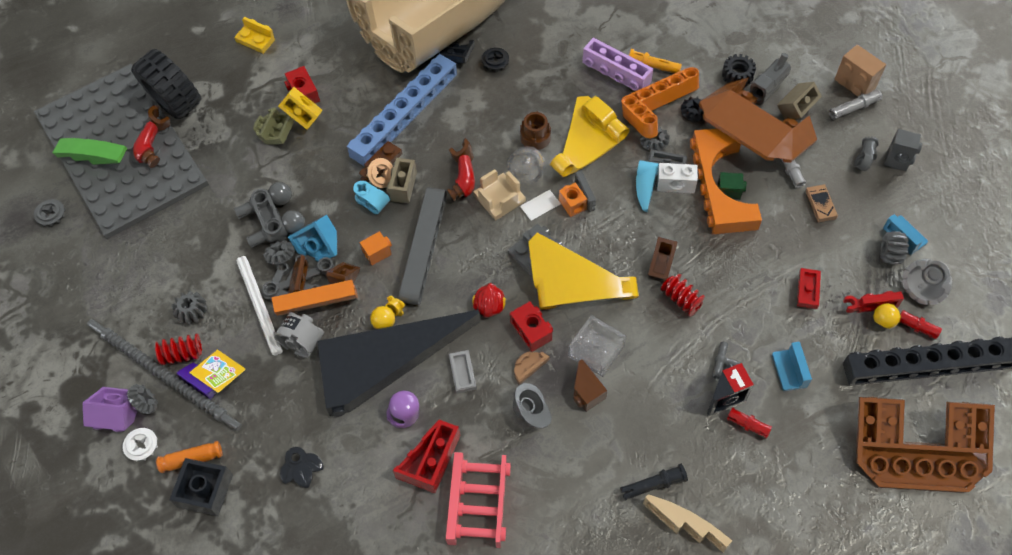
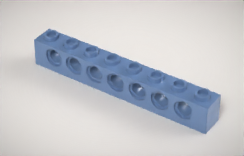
[347,54,457,166]

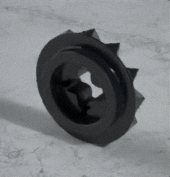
[482,47,509,72]
[681,96,704,121]

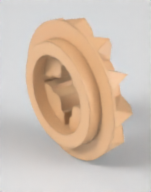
[366,158,393,188]

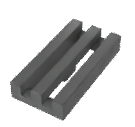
[648,149,687,168]
[575,170,596,212]

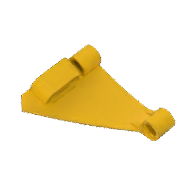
[550,96,630,177]
[528,233,639,309]

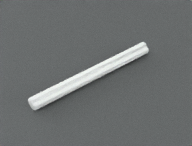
[236,256,283,356]

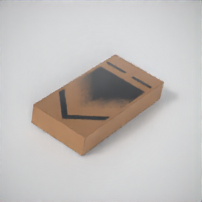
[805,184,838,223]

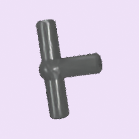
[712,341,741,379]

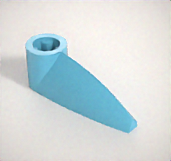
[636,160,659,212]

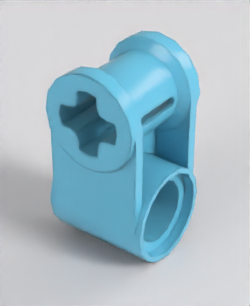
[353,181,390,214]

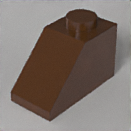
[573,359,607,412]

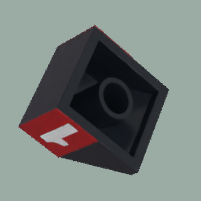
[707,363,754,416]

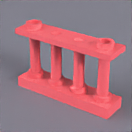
[446,452,511,548]

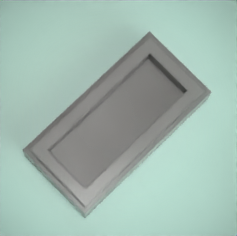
[449,350,477,394]

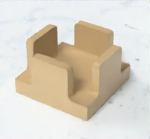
[473,169,526,221]

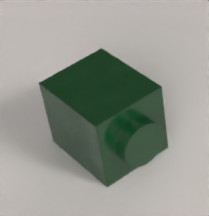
[717,172,747,200]

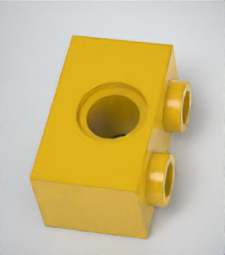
[278,87,322,130]

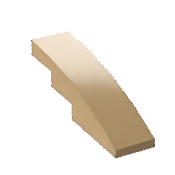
[643,494,732,553]

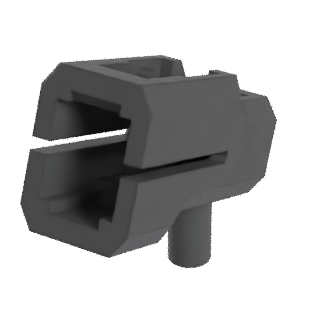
[749,53,791,105]

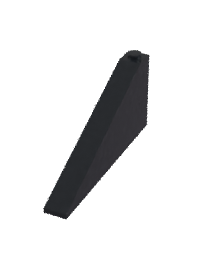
[317,310,480,417]

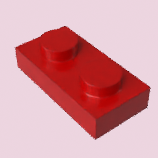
[797,268,821,309]

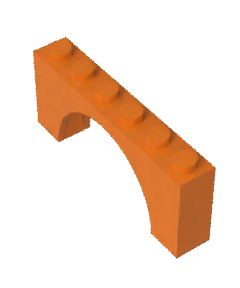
[690,128,762,234]

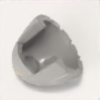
[902,259,952,305]

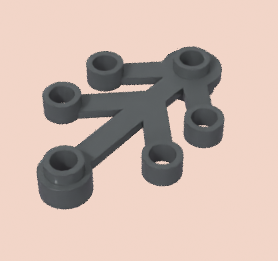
[261,254,334,300]

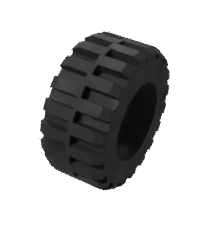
[131,49,201,119]

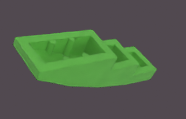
[52,138,127,165]

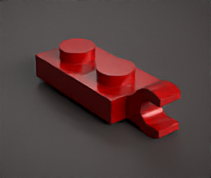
[843,291,904,313]

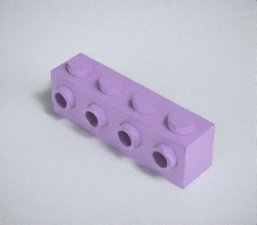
[583,38,653,91]

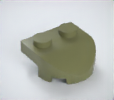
[253,108,295,145]

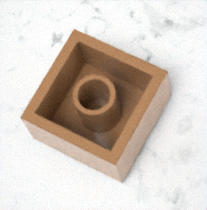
[834,45,887,96]

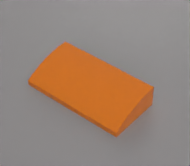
[272,280,358,316]

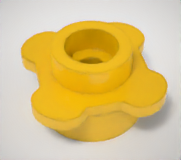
[385,296,405,316]

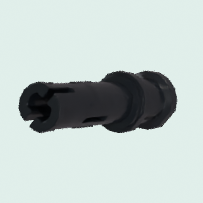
[620,463,688,501]

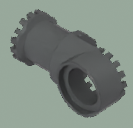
[854,136,879,171]

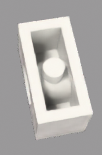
[657,163,698,193]

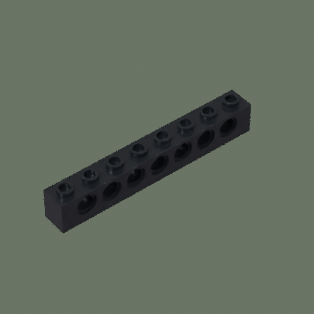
[843,336,1012,386]

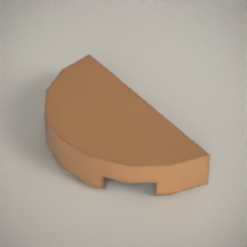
[514,351,550,385]

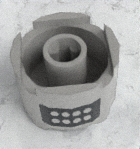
[274,312,324,358]

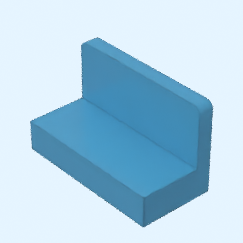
[883,214,928,255]
[772,342,812,391]

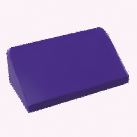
[176,362,217,400]

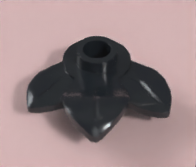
[280,447,324,488]

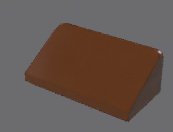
[288,255,309,294]

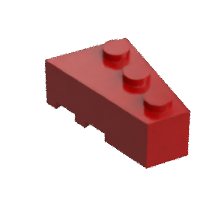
[393,420,461,494]

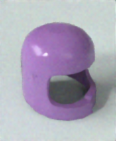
[386,391,419,428]

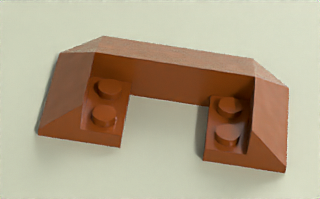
[699,78,817,163]
[856,397,995,492]

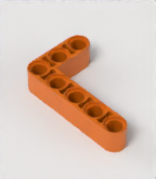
[621,67,699,138]

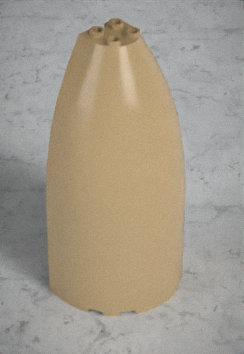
[346,0,506,73]

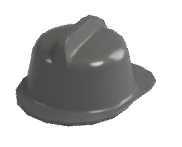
[513,383,552,428]

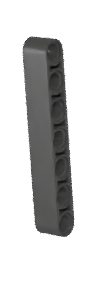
[399,187,447,305]

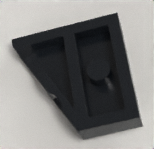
[432,40,475,64]

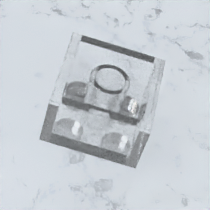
[568,315,626,377]

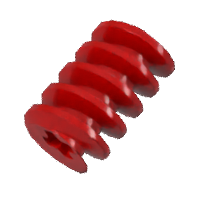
[660,274,705,317]
[155,333,202,365]

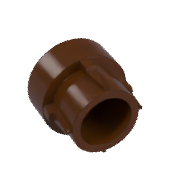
[520,111,551,150]

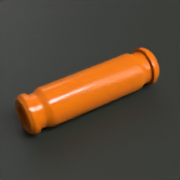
[156,441,222,473]

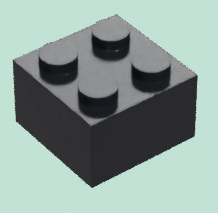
[169,458,233,516]

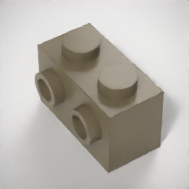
[777,82,822,120]
[387,158,417,204]

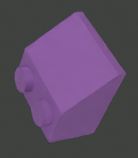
[83,387,138,432]

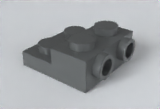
[508,224,563,278]

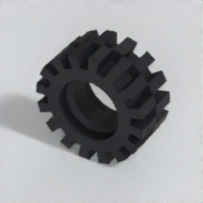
[722,54,756,87]

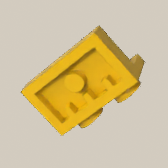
[234,17,275,54]

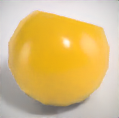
[873,303,901,329]
[370,306,395,329]

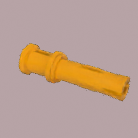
[629,48,682,74]

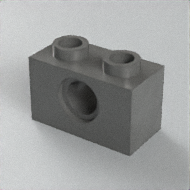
[884,129,922,171]

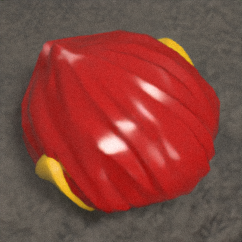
[472,283,506,318]

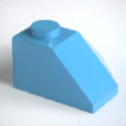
[288,215,337,261]

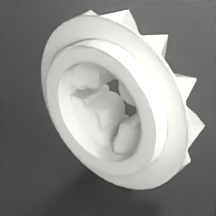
[123,428,158,462]

